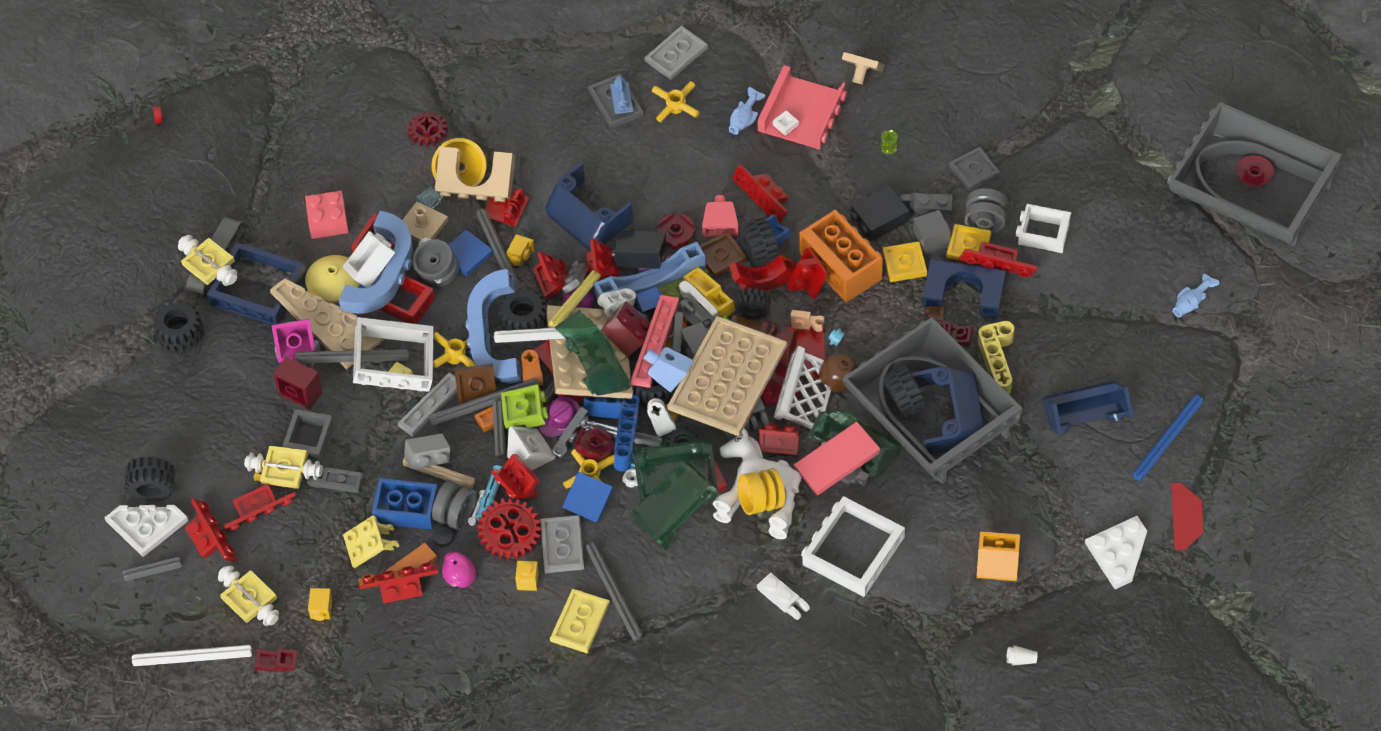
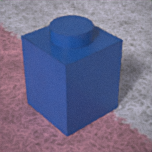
[634,287,663,314]

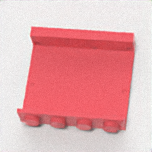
[758,65,847,149]

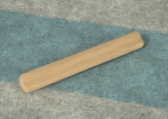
[403,457,475,489]

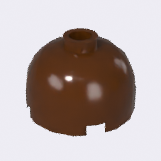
[819,353,858,392]

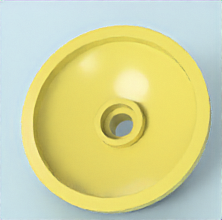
[305,255,360,303]

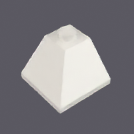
[507,426,556,471]

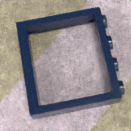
[207,242,306,325]

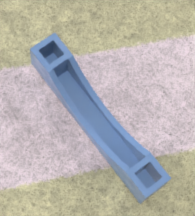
[594,242,706,309]

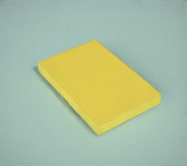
[550,589,610,653]

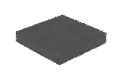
[949,147,1000,191]

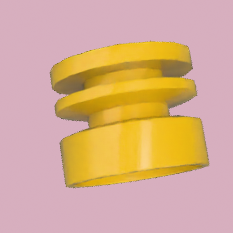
[737,468,785,515]

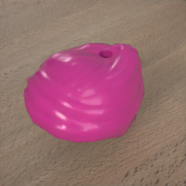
[442,551,476,588]

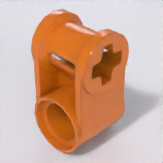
[521,350,543,386]

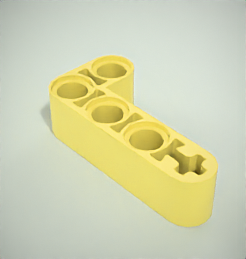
[978,321,1014,394]

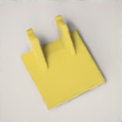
[343,515,399,568]

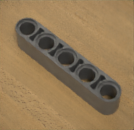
[186,217,244,295]

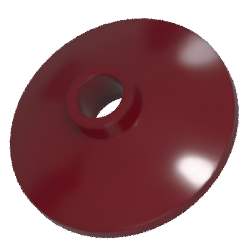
[1236,155,1274,187]

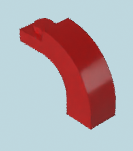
[729,255,796,291]

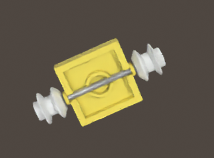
[178,235,237,286]
[245,446,323,489]
[218,566,279,626]

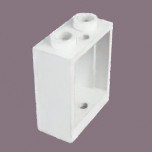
[1016,204,1071,253]
[343,231,395,288]

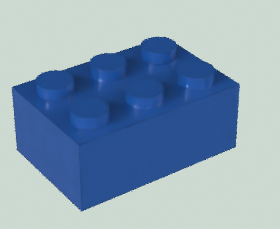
[372,478,438,530]

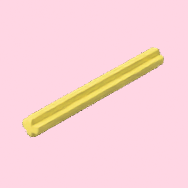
[548,270,601,328]

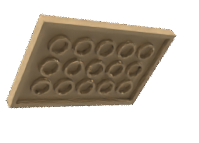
[546,305,633,399]
[668,316,787,436]

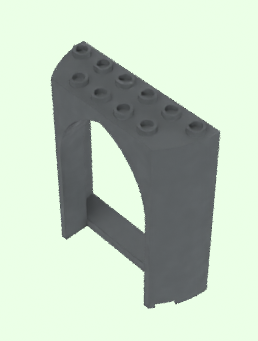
[1167,102,1342,246]
[842,317,1023,484]

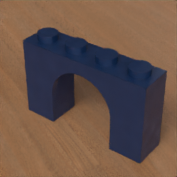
[923,260,1006,319]

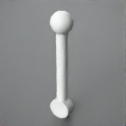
[468,489,485,526]

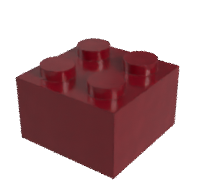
[600,301,650,357]
[273,357,322,410]

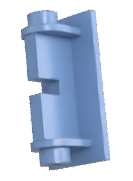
[610,76,633,114]

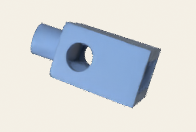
[643,347,693,392]

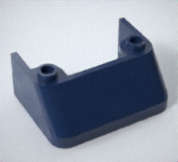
[545,162,633,251]
[912,366,984,455]
[1041,381,1134,435]

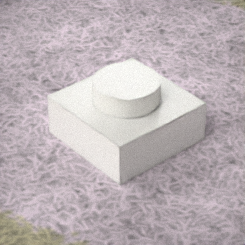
[773,111,799,136]

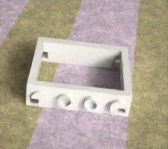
[353,317,433,392]
[801,496,905,597]

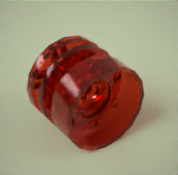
[759,320,798,367]

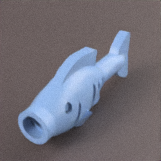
[729,87,765,134]
[1173,274,1219,317]

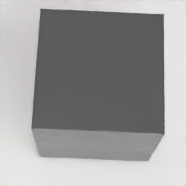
[913,210,950,256]

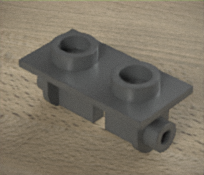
[679,298,715,329]

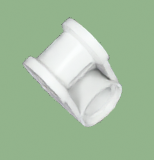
[597,288,636,317]
[647,398,677,437]

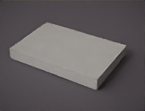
[644,25,708,80]
[540,515,584,573]

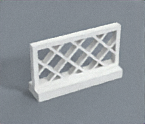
[773,346,831,432]

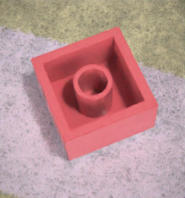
[305,191,349,239]

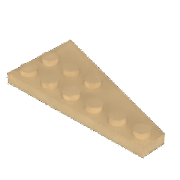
[270,278,385,370]

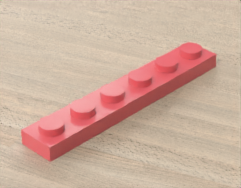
[631,295,679,388]

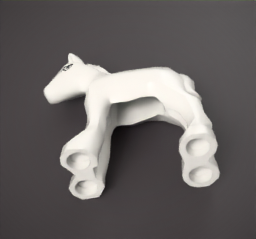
[713,428,802,539]

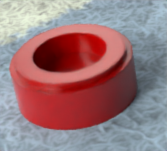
[153,105,162,124]

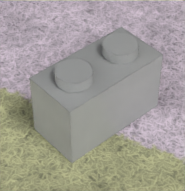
[404,434,450,469]

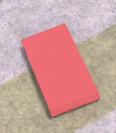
[794,422,881,495]

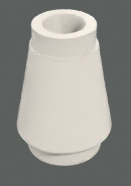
[1007,645,1037,666]

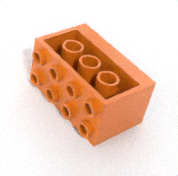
[800,210,883,303]

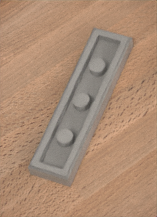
[398,372,457,437]

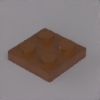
[699,231,747,278]
[454,363,496,404]

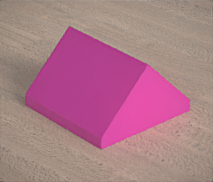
[272,319,316,363]

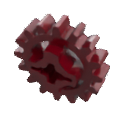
[407,111,448,148]

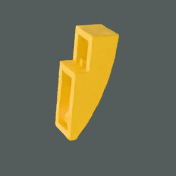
[683,267,735,318]

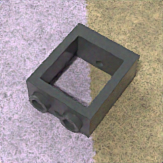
[282,409,334,465]

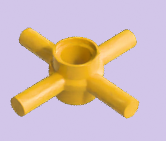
[652,81,700,122]
[433,332,476,368]
[563,449,614,489]

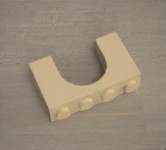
[435,147,516,202]

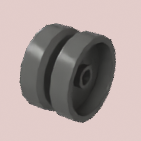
[964,188,1007,233]
[413,239,459,287]
[432,480,477,530]

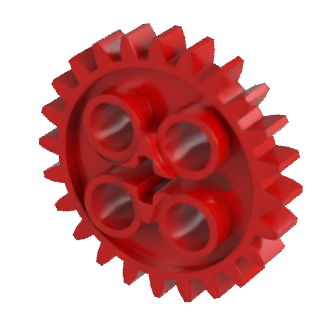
[477,497,541,561]

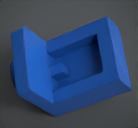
[766,215,792,245]

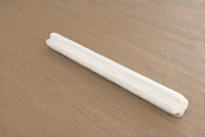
[494,325,605,343]
[132,645,252,666]

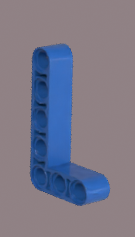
[583,394,640,471]

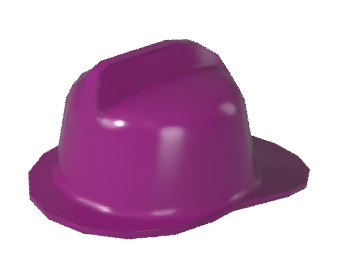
[538,396,580,437]

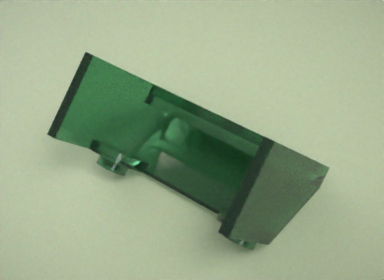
[555,310,632,396]
[806,410,903,477]

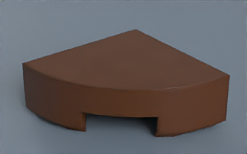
[925,306,944,322]

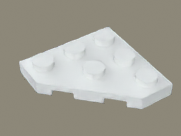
[105,505,188,557]
[1085,516,1147,589]

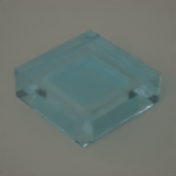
[416,186,443,209]

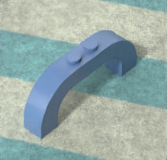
[339,211,413,314]
[466,269,523,384]

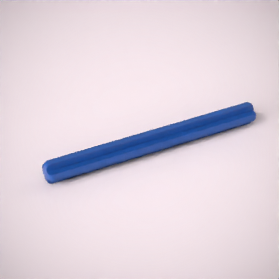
[1133,394,1203,481]

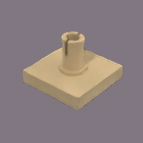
[842,52,885,85]
[402,202,448,243]

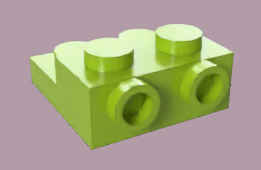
[501,384,549,429]

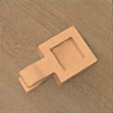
[790,310,825,332]

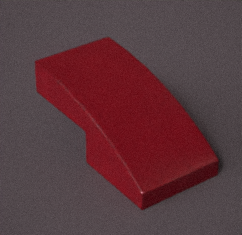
[254,648,298,672]

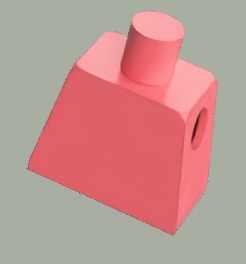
[702,195,738,238]

